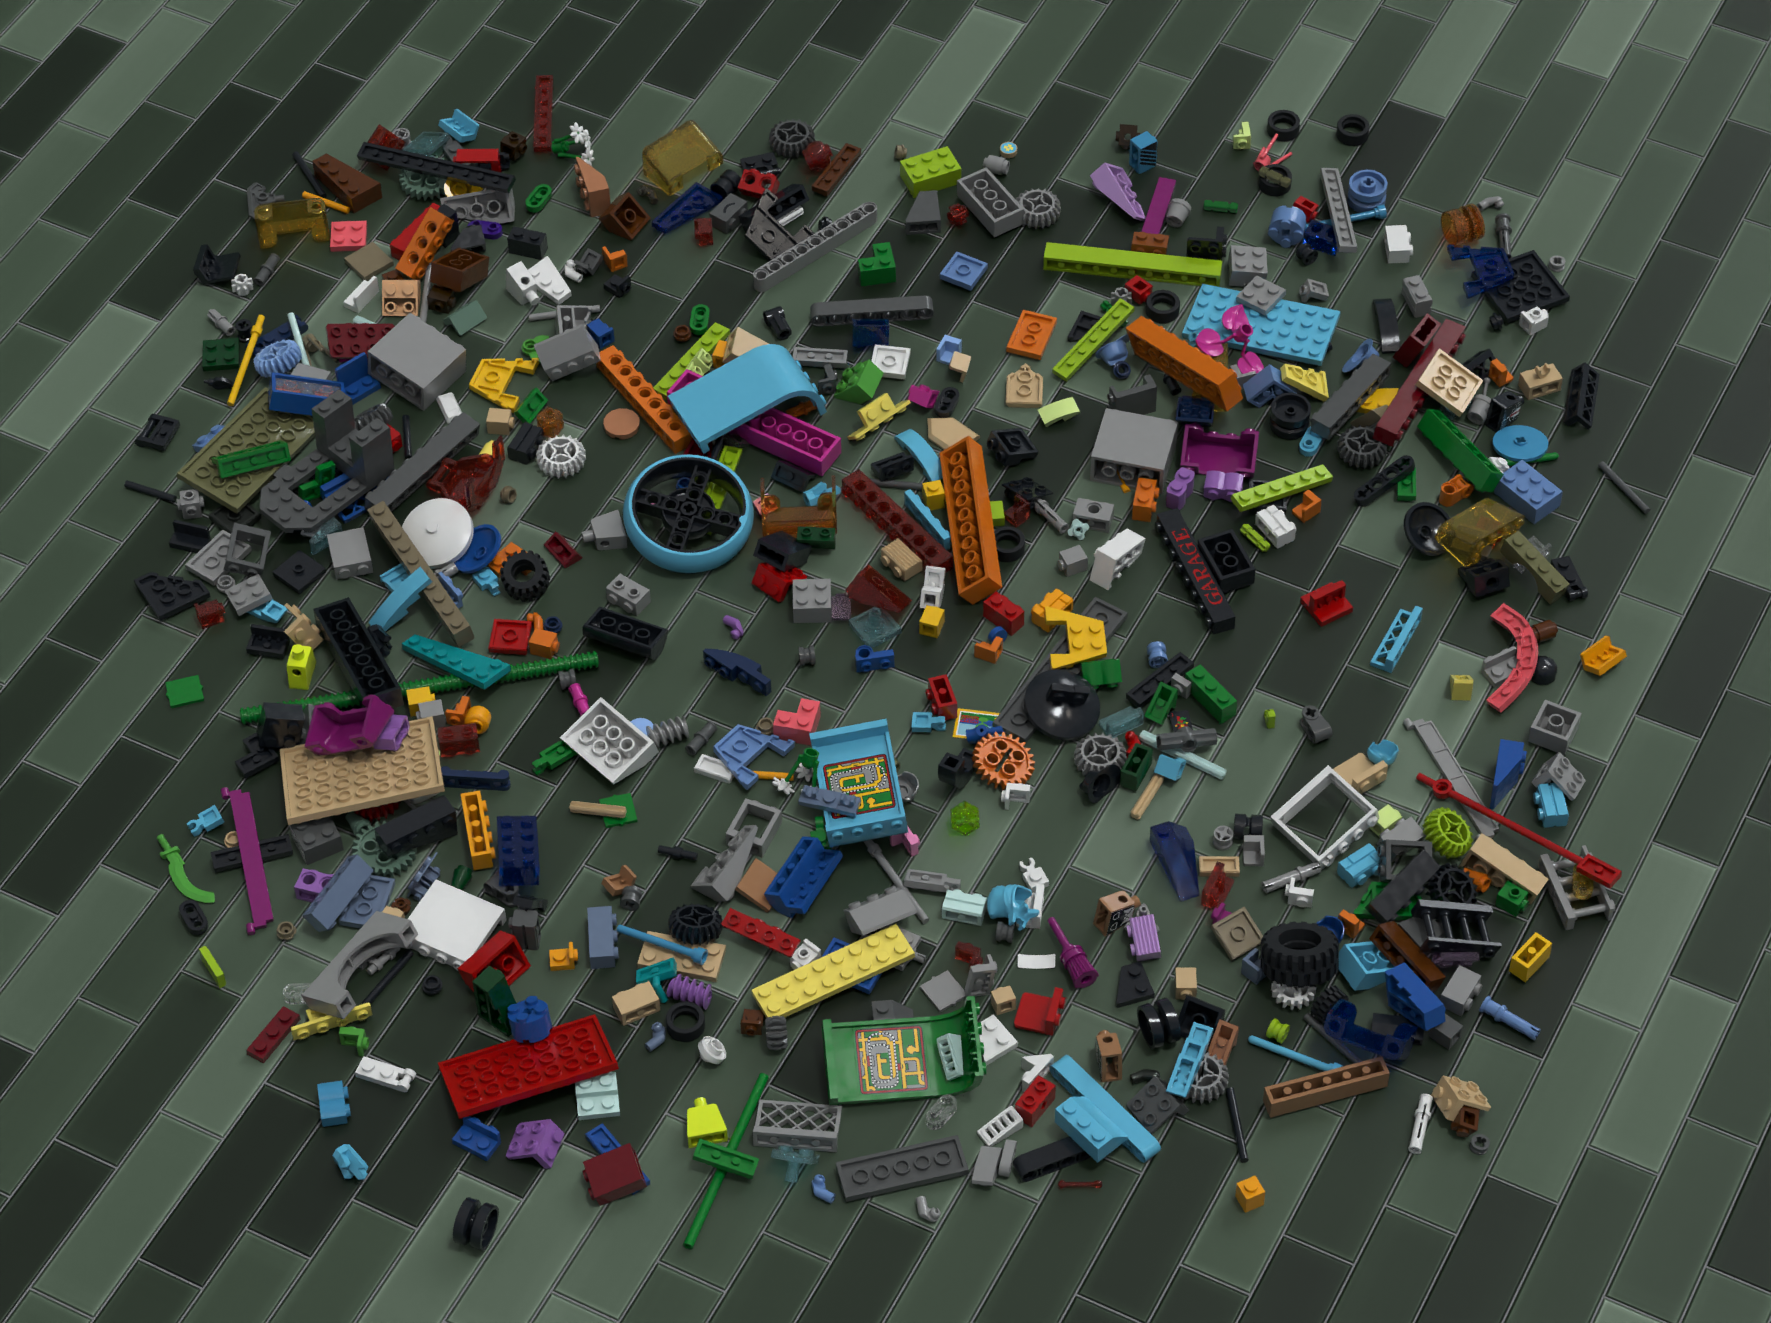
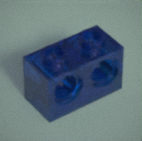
[1303,220,1338,256]

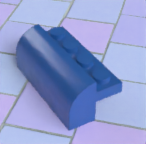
[764,836,843,918]

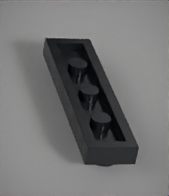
[1126,652,1194,709]
[211,834,293,873]

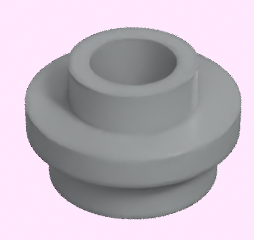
[217,575,236,593]

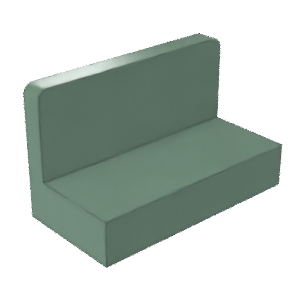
[443,299,487,336]

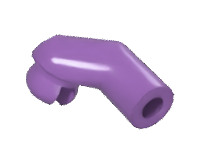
[723,615,744,640]

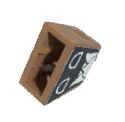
[1093,890,1141,937]
[1096,1030,1122,1082]

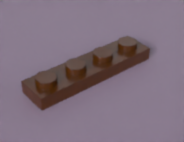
[812,143,861,196]

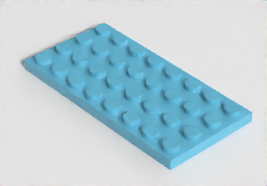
[1182,284,1340,366]

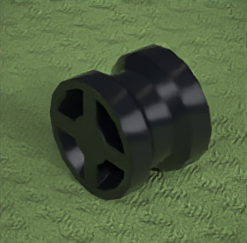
[1296,243,1318,265]

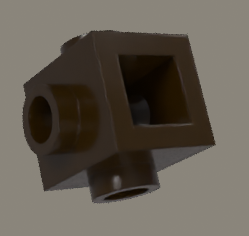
[1116,124,1141,149]
[500,131,527,161]

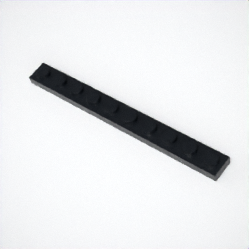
[357,142,516,194]

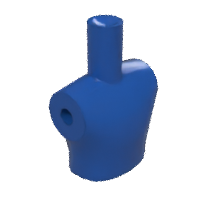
[966,725,1003,744]

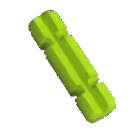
[1240,524,1270,552]

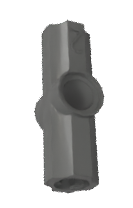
[1156,726,1217,752]

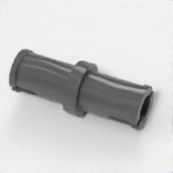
[254,253,280,286]
[685,721,717,755]

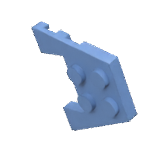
[713,724,795,790]

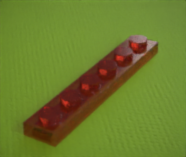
[533,75,554,152]

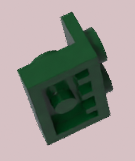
[797,526,836,549]

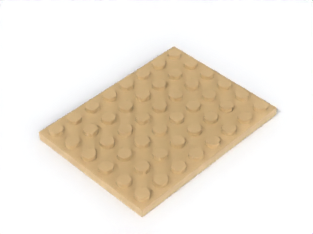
[280,716,445,825]

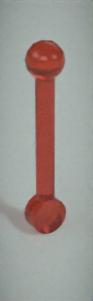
[1058,1180,1102,1188]

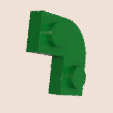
[298,460,335,501]

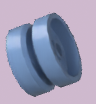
[1347,169,1388,213]

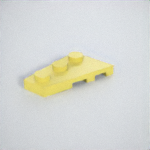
[1280,364,1329,402]

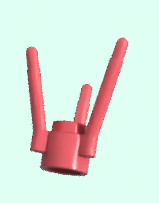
[1253,134,1292,171]

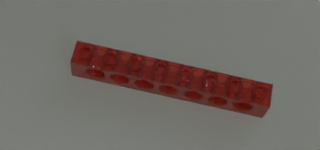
[841,469,953,573]

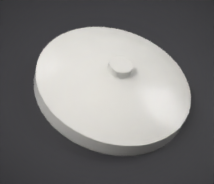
[402,498,474,569]

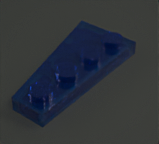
[651,182,723,234]

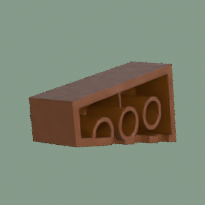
[312,153,382,213]

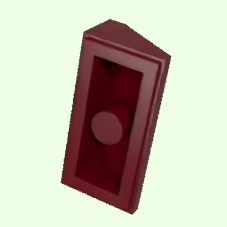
[544,531,583,568]

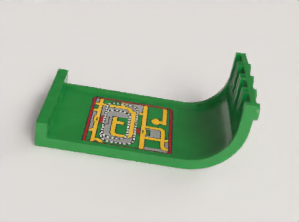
[821,996,986,1105]

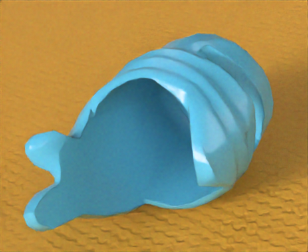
[987,884,1039,931]

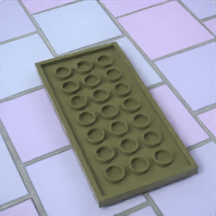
[177,387,315,513]

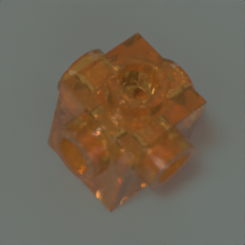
[537,406,564,438]

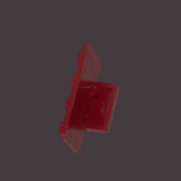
[325,323,395,359]

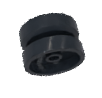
[1269,393,1311,440]
[1137,997,1181,1049]
[453,1197,499,1251]

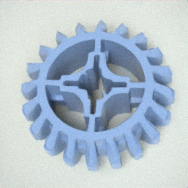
[253,339,302,378]

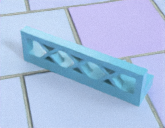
[1370,606,1423,673]

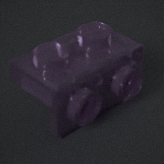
[1431,952,1479,967]

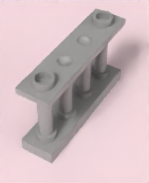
[1538,845,1615,930]

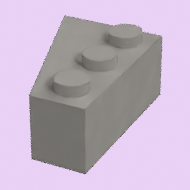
[555,305,592,335]

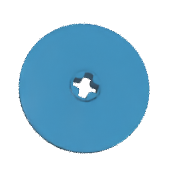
[1492,425,1548,462]

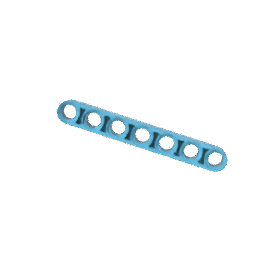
[1049,1055,1161,1163]

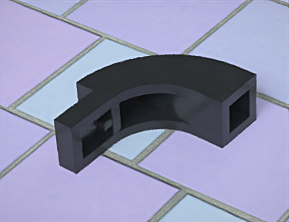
[938,748,975,788]

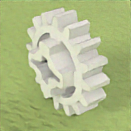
[1271,981,1316,1010]

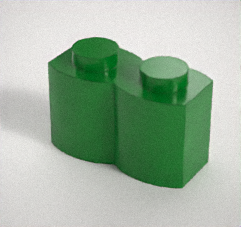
[1080,658,1122,689]

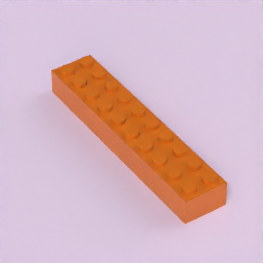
[939,436,1002,605]

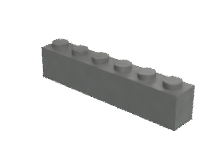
[1310,354,1391,440]

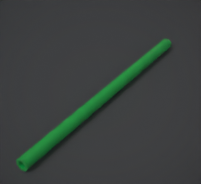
[683,1073,769,1249]

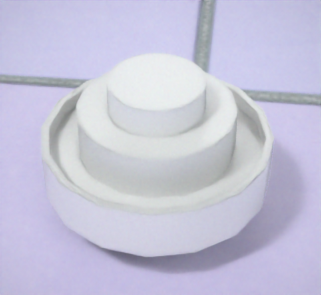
[698,1036,726,1064]

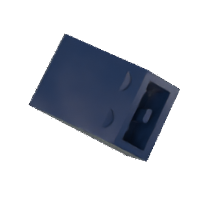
[1176,395,1215,427]

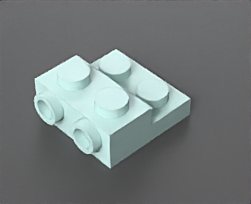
[575,1071,620,1120]

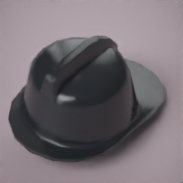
[1079,764,1120,803]

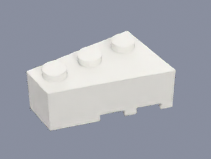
[1090,529,1146,590]

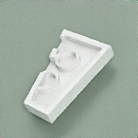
[528,256,572,305]

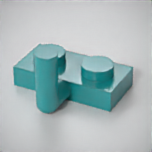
[636,957,677,1003]

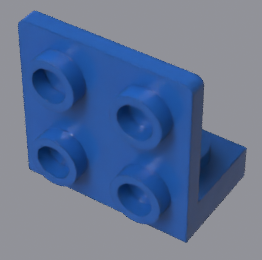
[335,352,381,405]

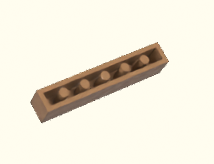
[1263,1056,1390,1118]

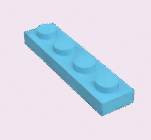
[904,489,951,552]

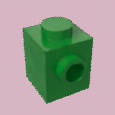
[1495,881,1529,917]

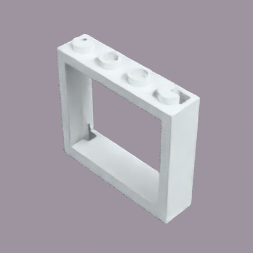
[1271,765,1379,870]

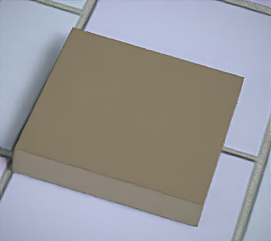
[344,242,394,281]
[1210,906,1263,961]

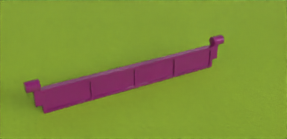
[221,787,274,935]

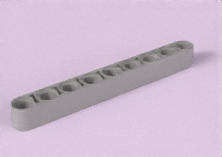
[753,202,878,292]

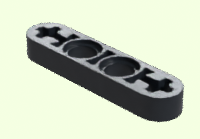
[1354,455,1415,506]

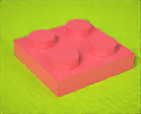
[330,220,367,252]

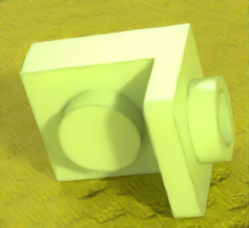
[1233,122,1251,149]

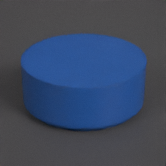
[988,626,1007,643]

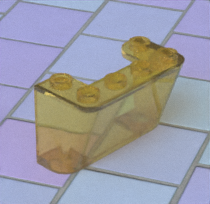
[642,120,723,196]
[254,198,331,249]
[1434,498,1525,567]

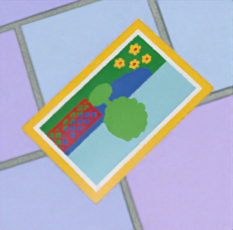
[953,708,1009,739]

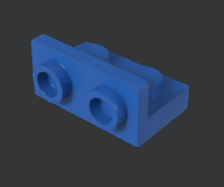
[452,1116,501,1161]

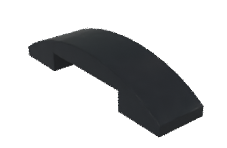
[1373,298,1400,354]

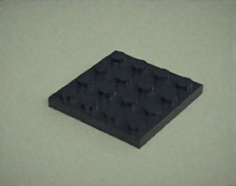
[1471,250,1570,323]

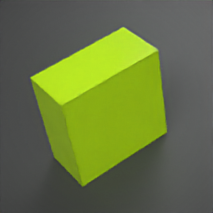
[990,501,1005,526]

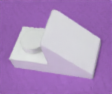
[1021,1054,1054,1092]

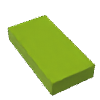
[199,946,226,988]

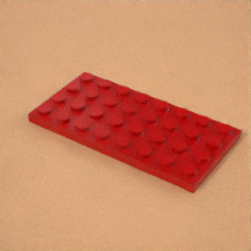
[438,1014,619,1119]

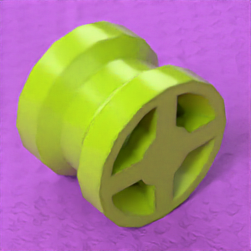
[1266,1018,1290,1044]

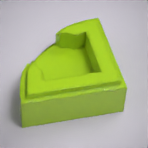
[1264,709,1276,729]

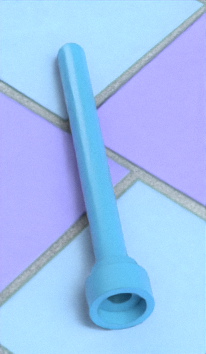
[1248,1035,1343,1071]

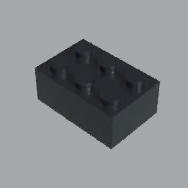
[1197,529,1256,593]

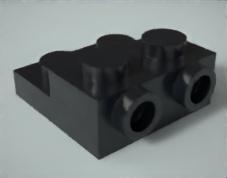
[986,428,1039,466]

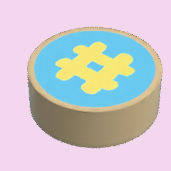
[1000,142,1017,158]

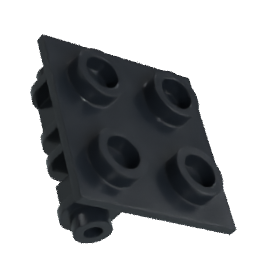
[1002,477,1053,509]

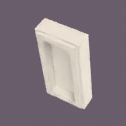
[694,754,734,784]

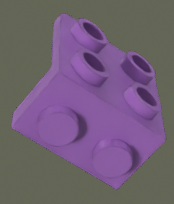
[506,1119,564,1169]

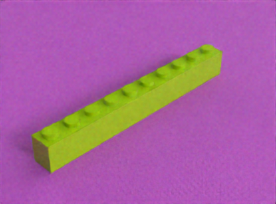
[1043,242,1222,287]

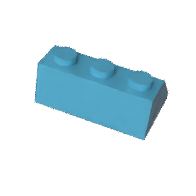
[1055,1096,1128,1163]

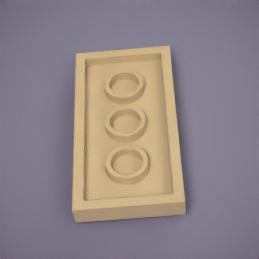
[637,931,726,982]

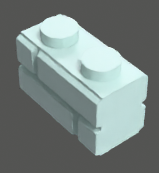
[942,889,987,926]

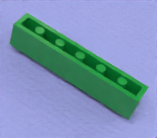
[1417,409,1504,492]

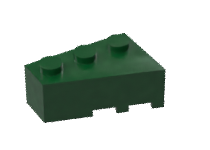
[472,966,517,1037]

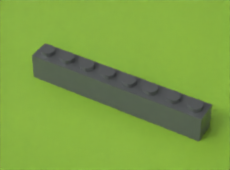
[365,412,480,512]

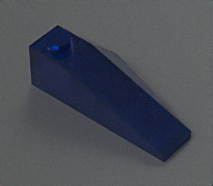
[1150,821,1199,901]

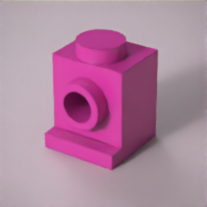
[908,384,940,408]

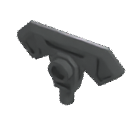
[247,182,285,221]

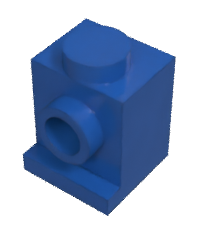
[587,318,615,349]

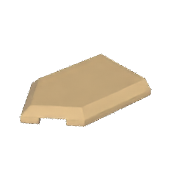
[1006,363,1043,408]
[927,418,980,450]

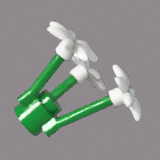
[552,122,595,166]
[772,748,819,795]

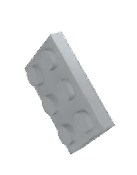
[185,530,252,586]

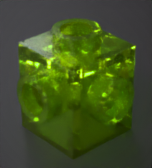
[950,801,980,836]

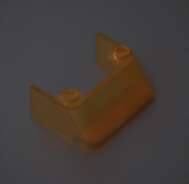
[760,475,837,538]

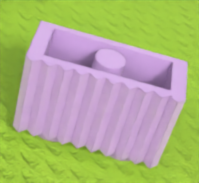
[1126,914,1161,962]

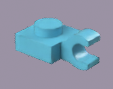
[472,567,500,596]
[911,712,946,732]

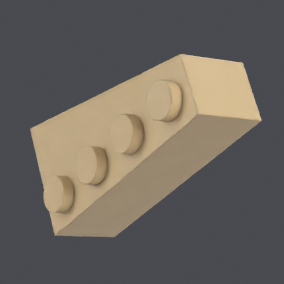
[1458,833,1548,904]

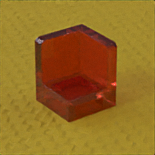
[1004,494,1030,528]

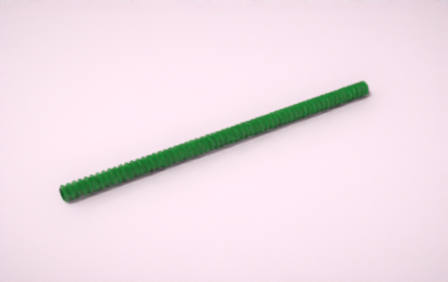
[240,651,599,725]

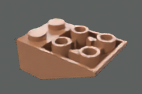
[574,157,611,217]

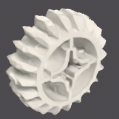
[536,434,586,479]

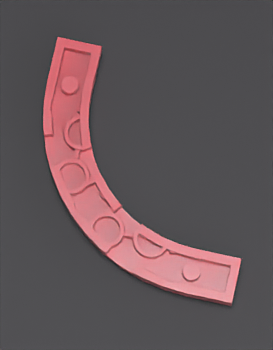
[1486,603,1538,713]

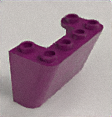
[1180,423,1259,479]
[304,695,394,755]

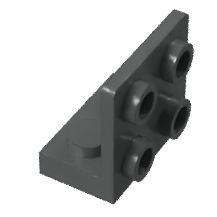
[1127,1076,1189,1134]

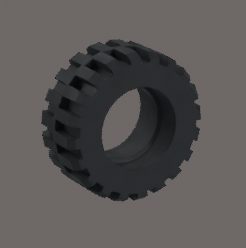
[1261,921,1339,988]

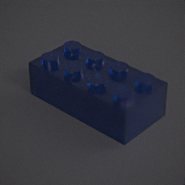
[496,815,540,886]

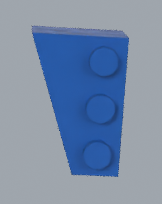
[1385,962,1446,1031]

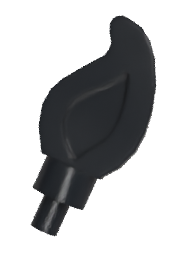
[204,377,233,390]

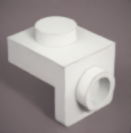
[1001,783,1030,810]
[1285,877,1314,908]

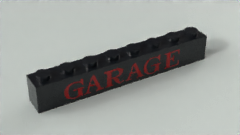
[1155,508,1236,635]

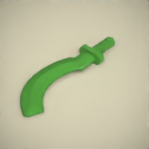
[157,834,215,903]

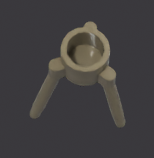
[302,333,337,366]

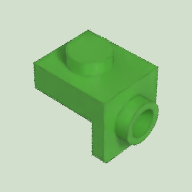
[339,1026,369,1057]

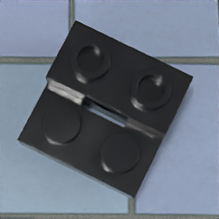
[1458,558,1510,597]

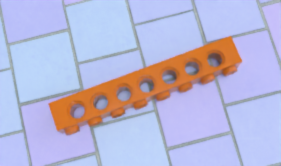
[596,345,693,454]

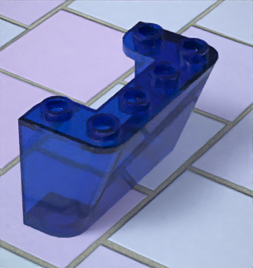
[1324,998,1418,1061]

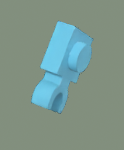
[187,805,224,836]

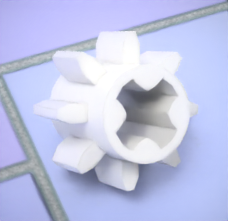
[231,274,253,296]

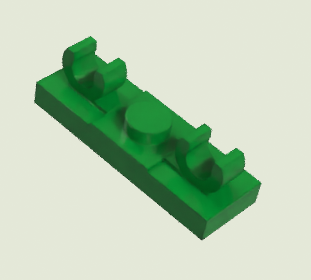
[692,1139,759,1179]

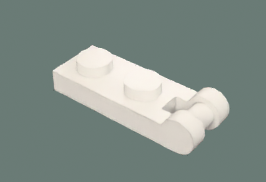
[355,1056,416,1092]

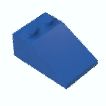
[1490,739,1527,809]

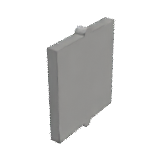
[920,970,966,1012]

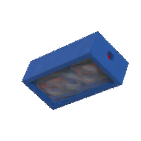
[268,372,345,416]

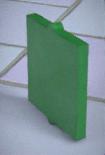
[165,675,204,708]
[599,793,638,828]

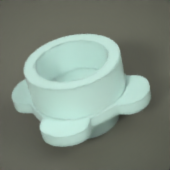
[1067,519,1089,540]

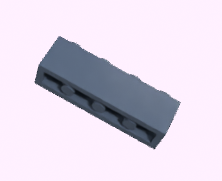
[302,854,374,932]

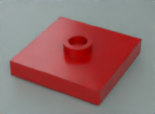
[488,619,532,655]

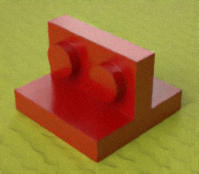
[1300,580,1353,627]

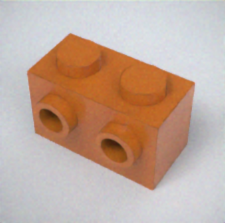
[1132,478,1160,522]

